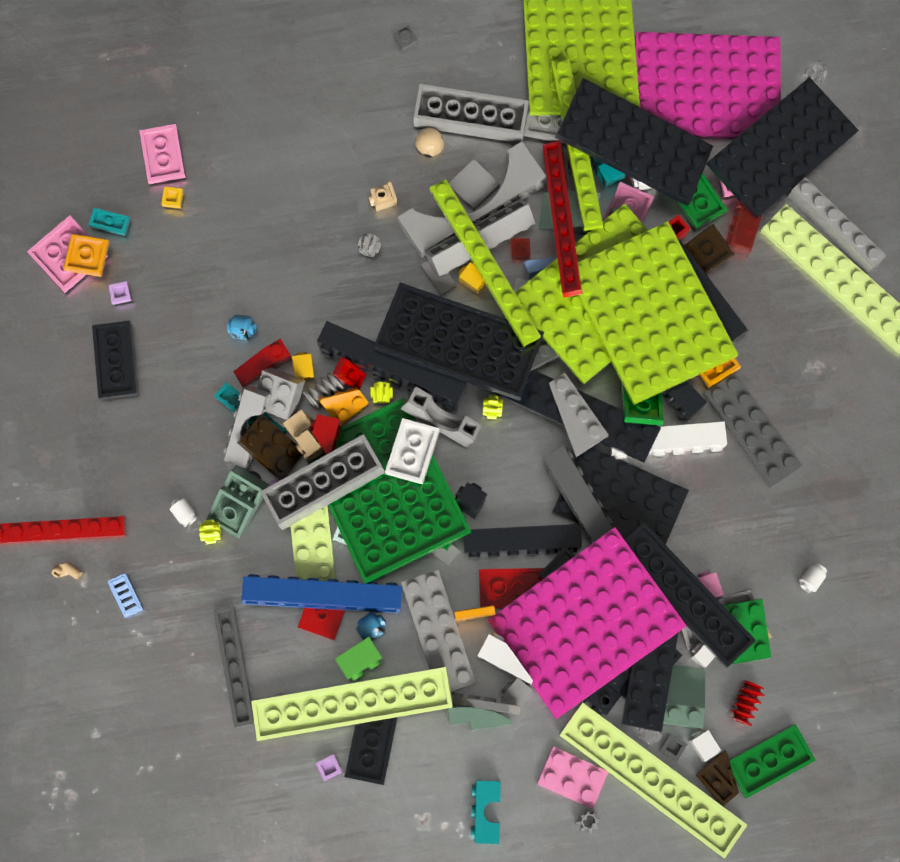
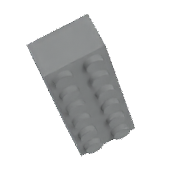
[413,84,529,143]
[260,434,385,530]
[401,570,476,693]

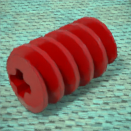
[729,680,765,726]

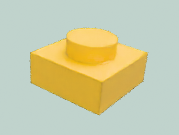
[161,186,184,209]

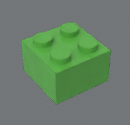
[335,637,383,682]

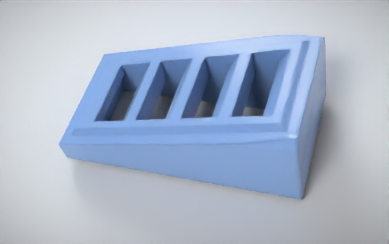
[523,257,557,279]
[108,573,144,618]

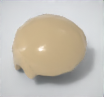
[415,127,444,157]

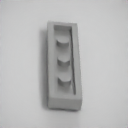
[451,692,521,715]

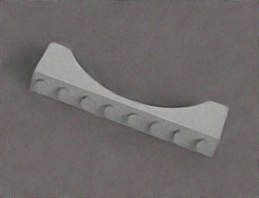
[397,142,547,259]

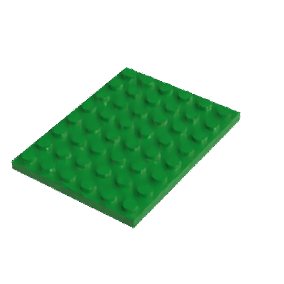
[304,397,471,584]

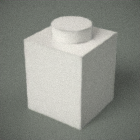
[689,729,721,762]

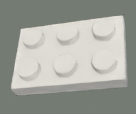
[385,418,440,484]

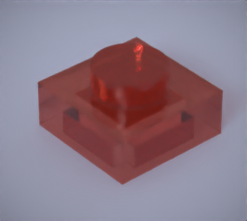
[511,238,530,259]

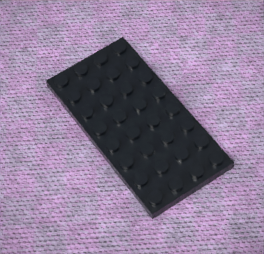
[706,77,859,219]
[555,78,713,206]
[373,282,544,401]

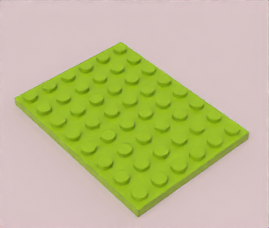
[523,0,640,116]
[515,204,648,385]
[578,222,738,405]

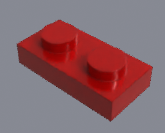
[333,357,366,389]

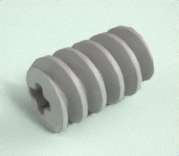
[302,370,345,409]

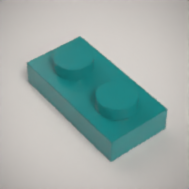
[88,208,131,236]

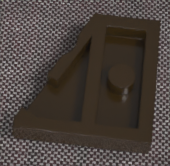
[695,749,739,806]

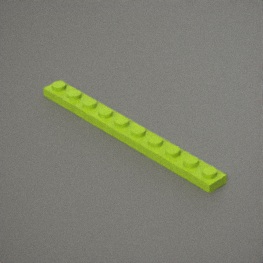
[551,59,603,231]
[429,179,541,347]

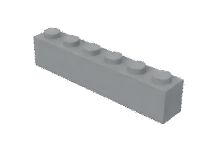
[788,177,886,274]
[425,199,535,276]

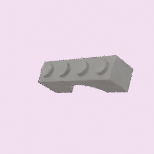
[224,386,272,468]
[401,386,482,447]

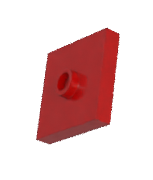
[297,608,346,641]

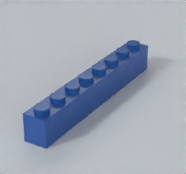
[241,574,402,613]

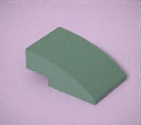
[207,465,269,538]
[448,707,512,730]

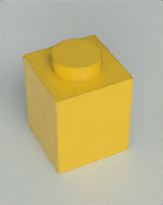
[458,262,485,295]
[292,352,315,381]

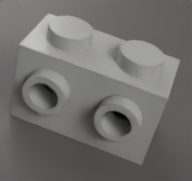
[501,677,533,707]

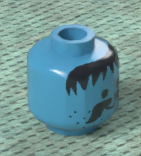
[227,315,257,340]
[356,612,387,641]

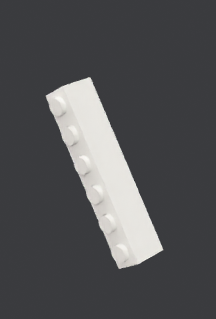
[609,422,727,459]

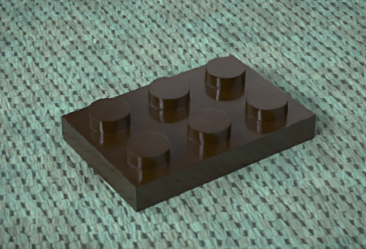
[237,414,301,480]

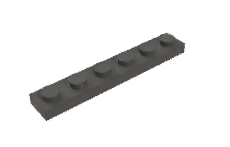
[214,606,254,728]

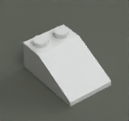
[477,633,533,686]

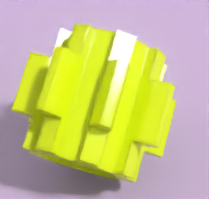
[370,382,393,404]
[483,395,503,419]
[199,519,221,544]

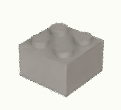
[257,367,305,420]

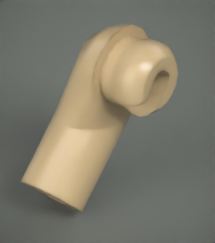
[51,562,83,580]

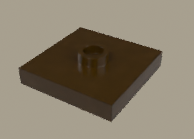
[685,224,735,275]

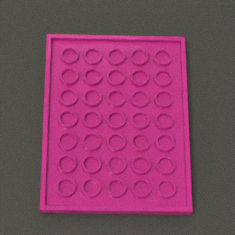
[635,32,781,140]
[488,527,687,719]

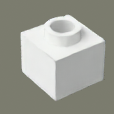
[691,643,715,668]

